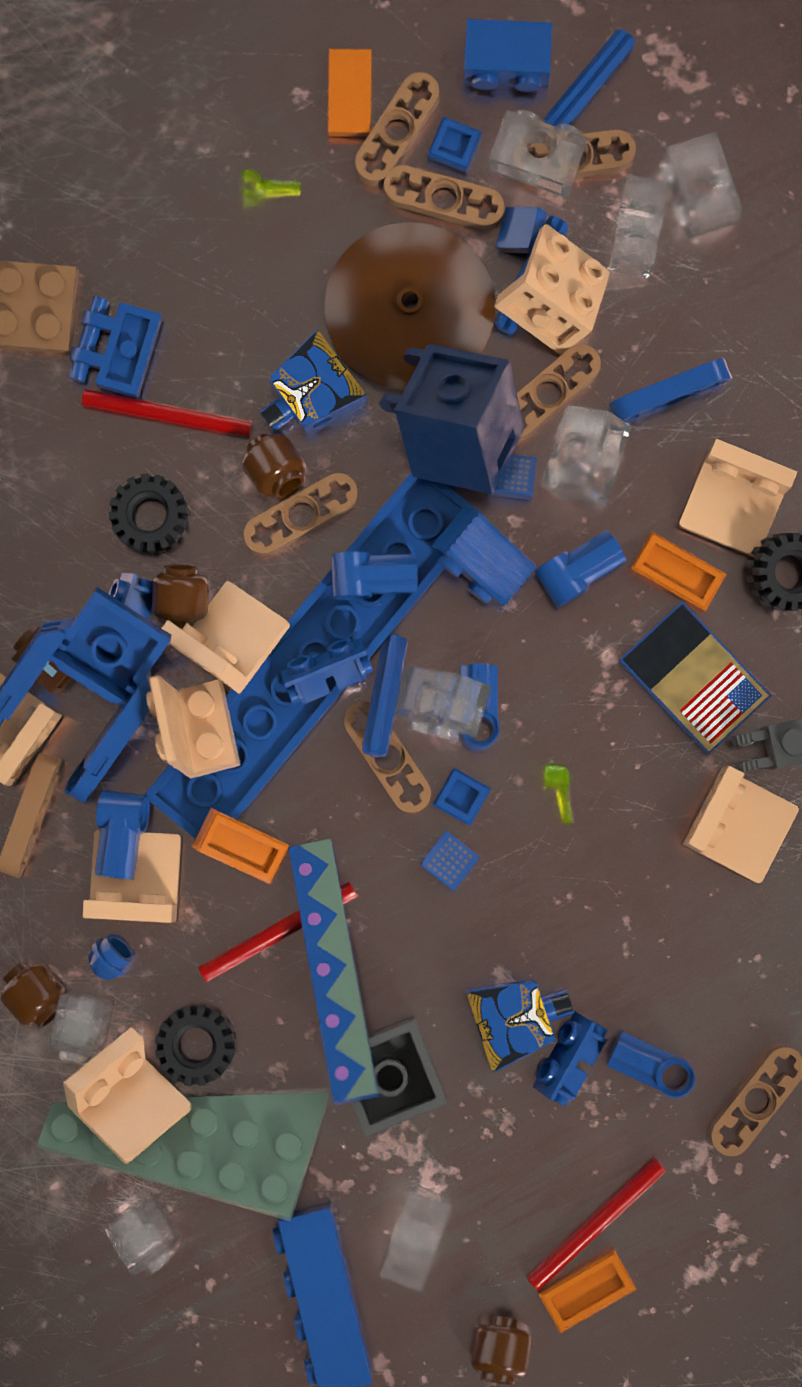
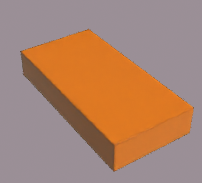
[328,49,372,137]
[630,531,727,613]
[192,808,289,884]
[538,1248,637,1333]

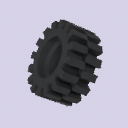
[108,473,190,555]
[746,533,802,611]
[155,1004,236,1086]

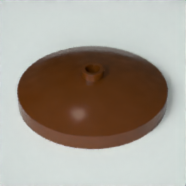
[324,222,495,393]

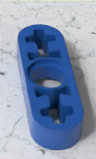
[609,358,732,425]

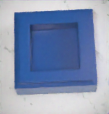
[427,116,483,174]
[495,207,547,253]
[432,767,491,826]

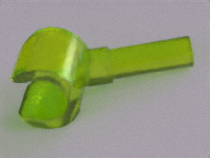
[240,169,301,201]
[544,764,574,825]

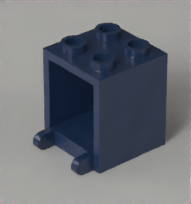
[379,344,524,495]

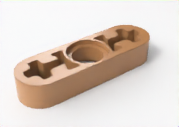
[355,72,439,186]
[512,130,636,184]
[384,165,504,231]
[517,344,601,441]
[244,473,358,556]
[344,701,431,813]
[0,752,62,878]
[709,1046,802,1156]

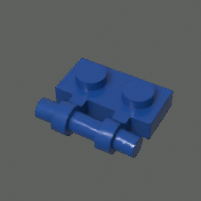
[68,296,163,398]

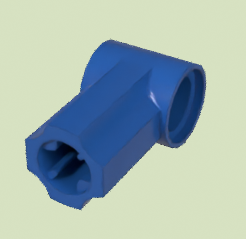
[534,529,627,608]
[331,551,418,600]
[458,663,500,753]
[94,790,150,880]
[606,1031,696,1098]

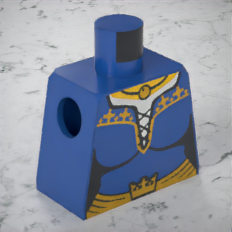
[259,330,367,434]
[465,979,574,1073]

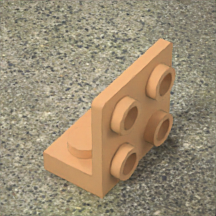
[494,224,610,355]
[679,439,797,558]
[162,581,290,694]
[0,673,63,787]
[147,675,240,779]
[682,766,799,883]
[83,830,182,923]
[63,1027,191,1164]

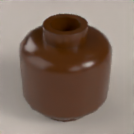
[242,434,306,498]
[152,565,209,629]
[1,962,66,1029]
[471,1316,532,1385]

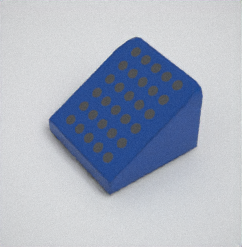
[489,454,537,501]
[420,830,480,891]

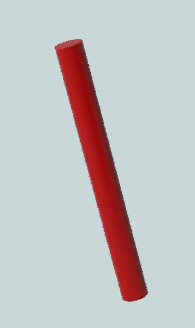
[82,389,253,438]
[198,881,358,982]
[527,1158,666,1291]

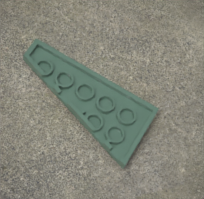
[37,1092,330,1222]

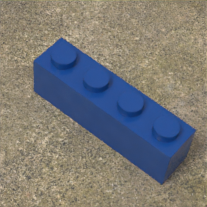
[272,1202,373,1387]

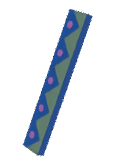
[288,838,379,1105]

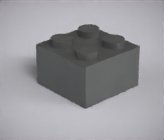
[351,1017,448,1137]

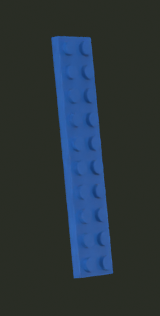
[144,472,486,839]

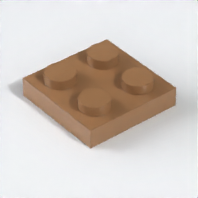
[0,260,79,354]

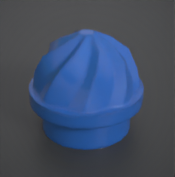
[88,934,134,980]

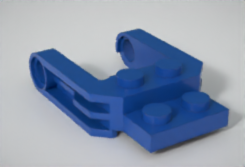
[0,587,172,803]

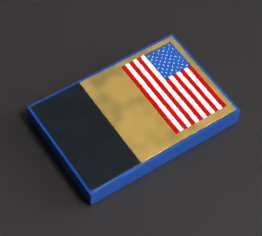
[619,601,772,755]

